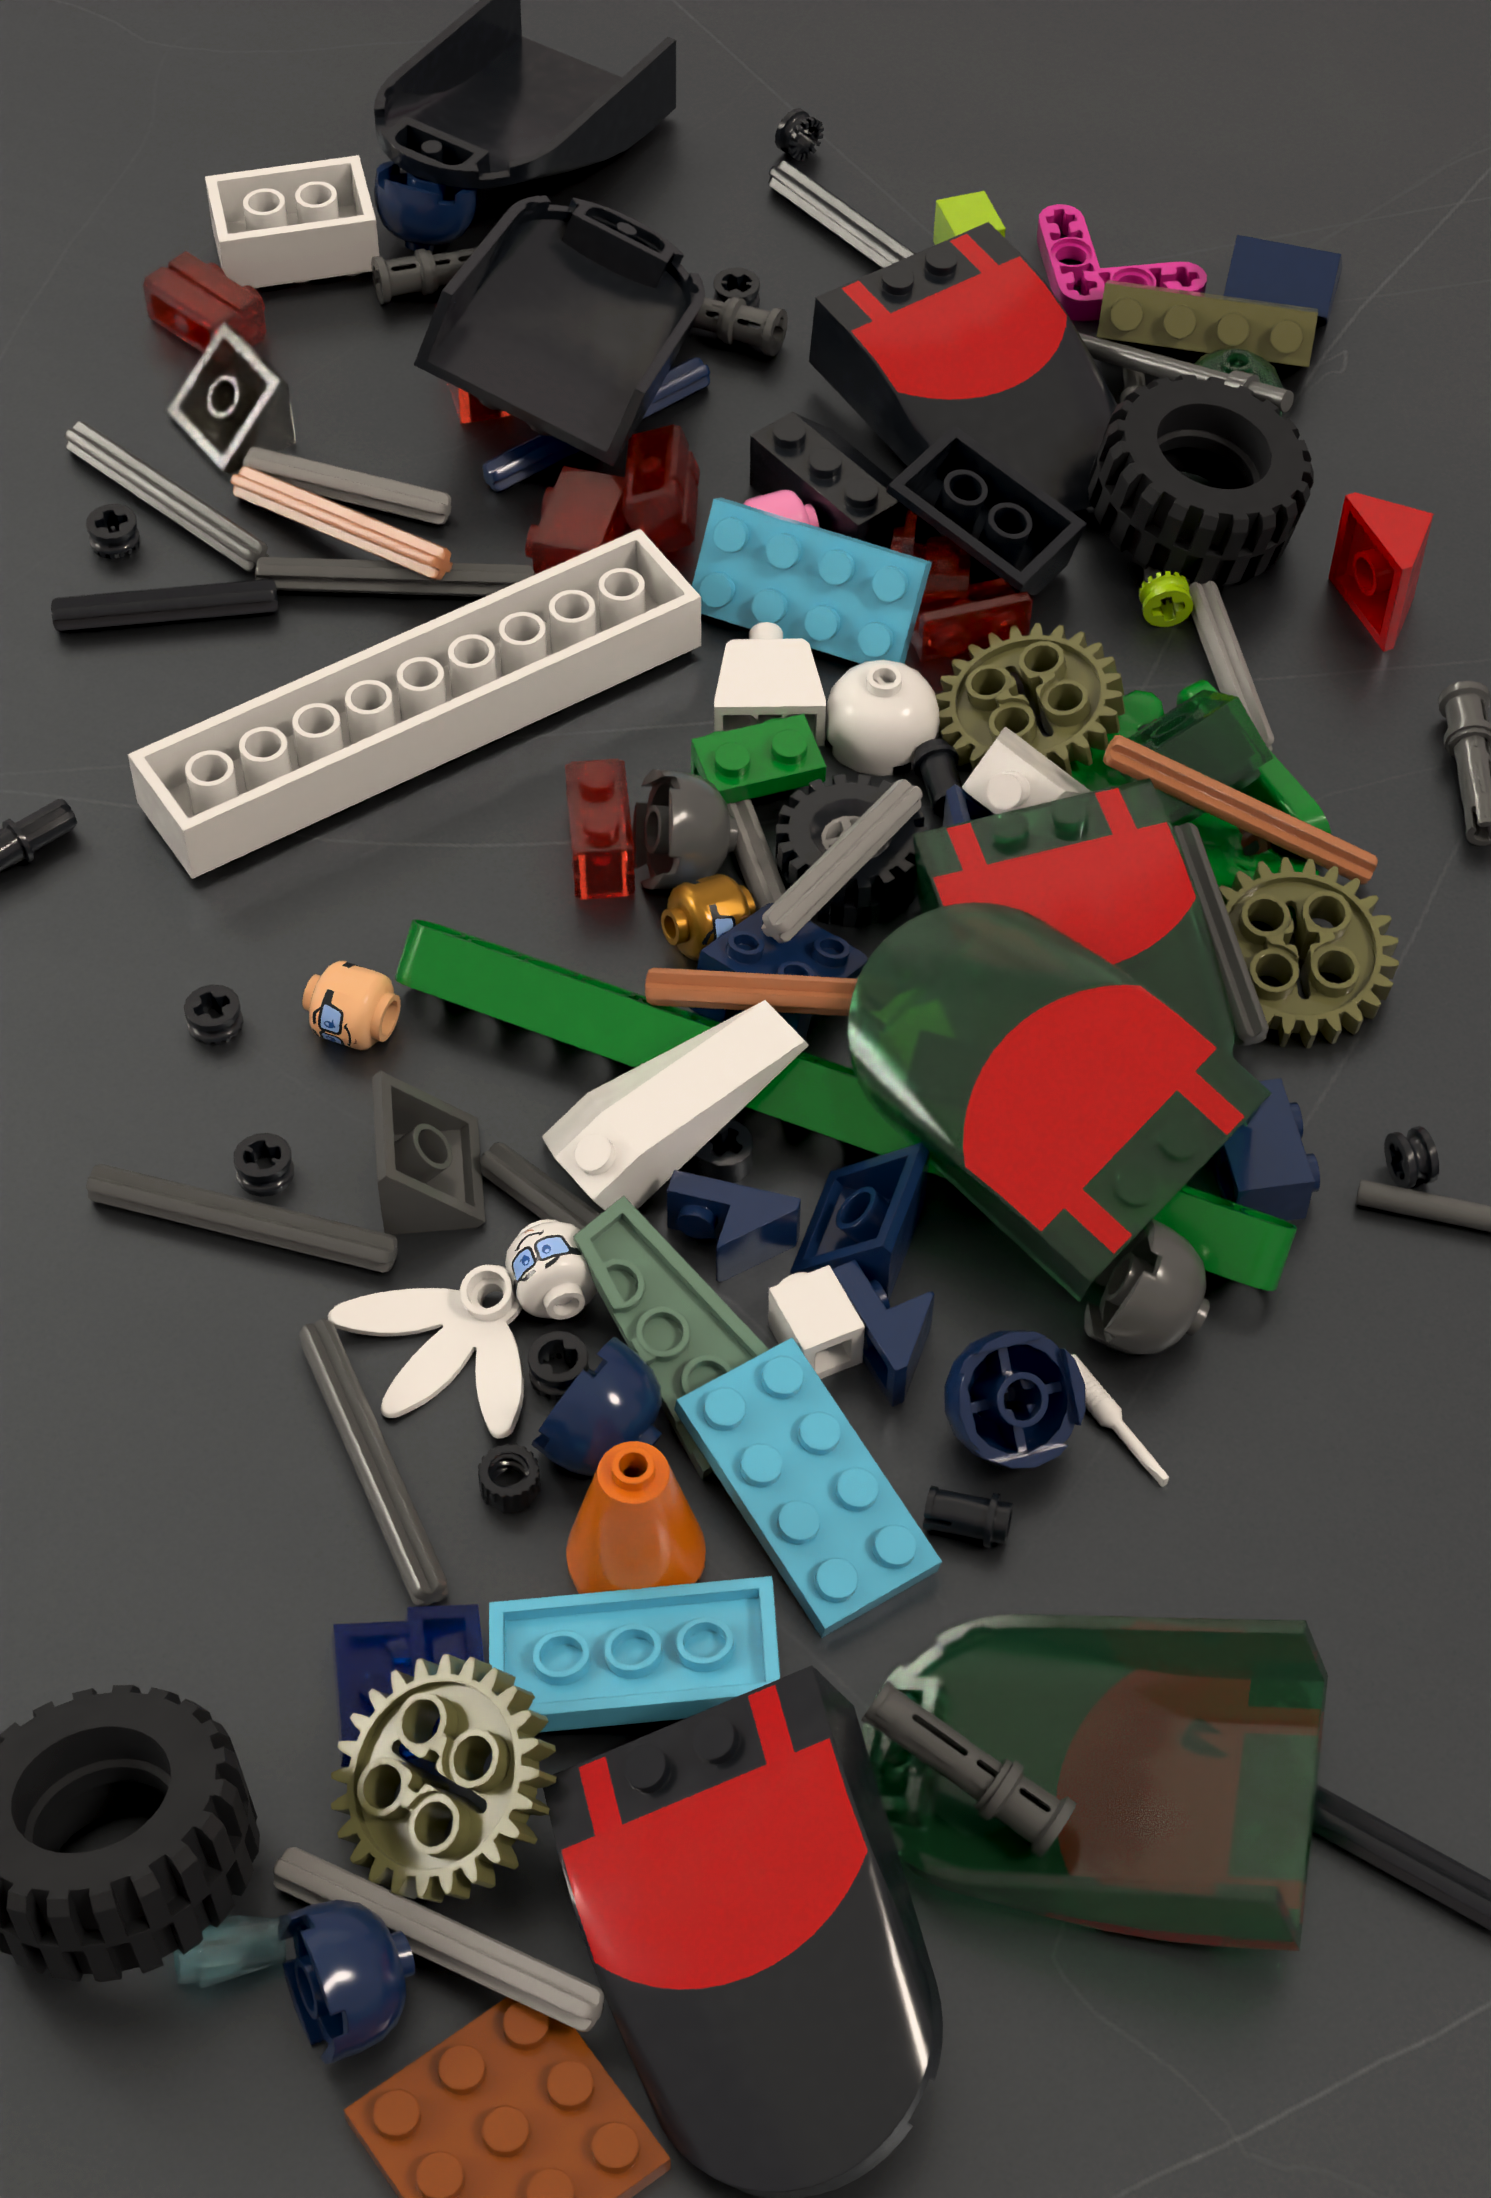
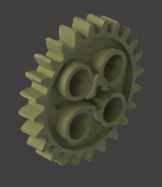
[935,623,1125,776]
[1195,857,1399,1048]
[331,1654,557,1903]

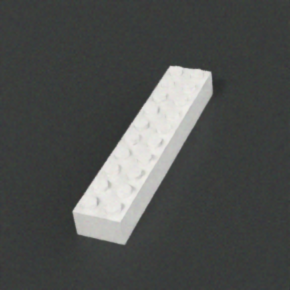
[128,529,701,879]

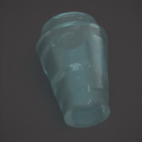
[173,1915,286,1990]

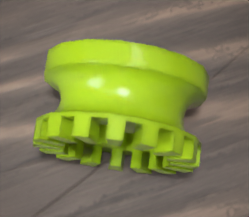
[1139,571,1193,627]

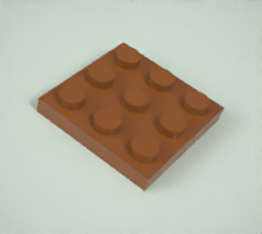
[343,1997,671,2198]

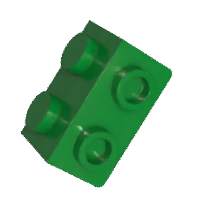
[691,714,827,804]

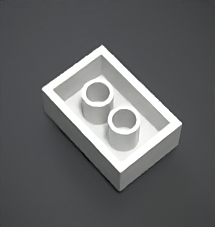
[205,155,379,292]

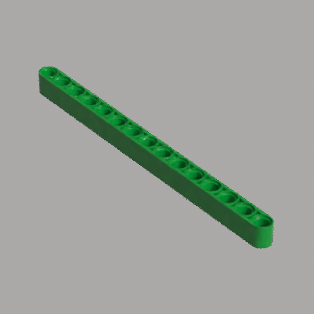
[395,919,1297,1291]

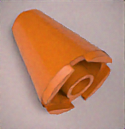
[566,1441,706,1594]

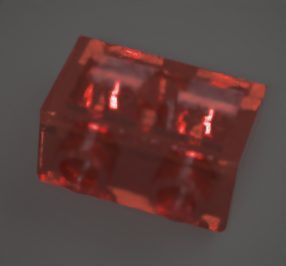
[891,510,971,599]

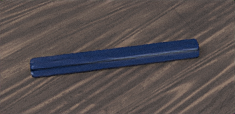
[483,357,711,492]

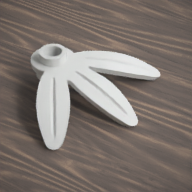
[328,1265,524,1439]

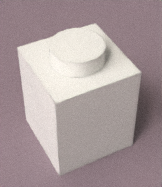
[768,1265,865,1379]

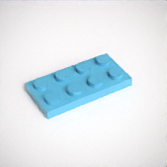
[692,498,932,664]
[674,1337,942,1638]
[489,1576,781,1732]

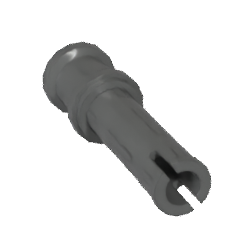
[371,247,477,304]
[692,297,788,356]
[1438,681,1491,846]
[861,1681,1077,1858]

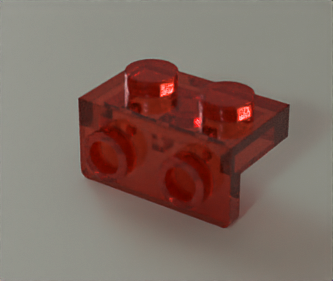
[911,578,1033,662]

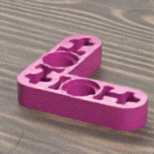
[1037,204,1207,321]

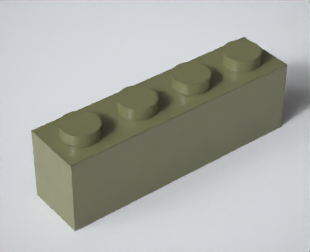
[1097,280,1318,367]

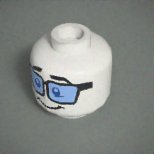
[505,1219,597,1320]

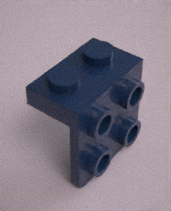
[688,903,867,1041]

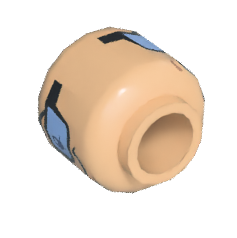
[302,961,401,1051]

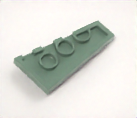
[573,1196,769,1480]

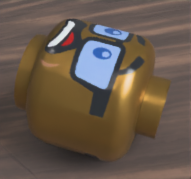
[661,874,756,961]

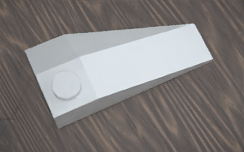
[542,1000,809,1210]

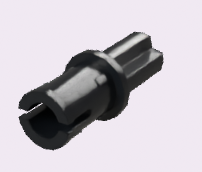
[0,799,77,872]

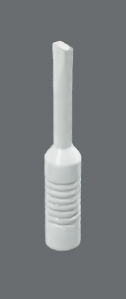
[1071,1354,1169,1487]

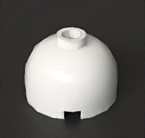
[825,660,940,776]

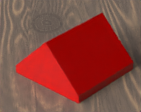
[1328,492,1434,652]

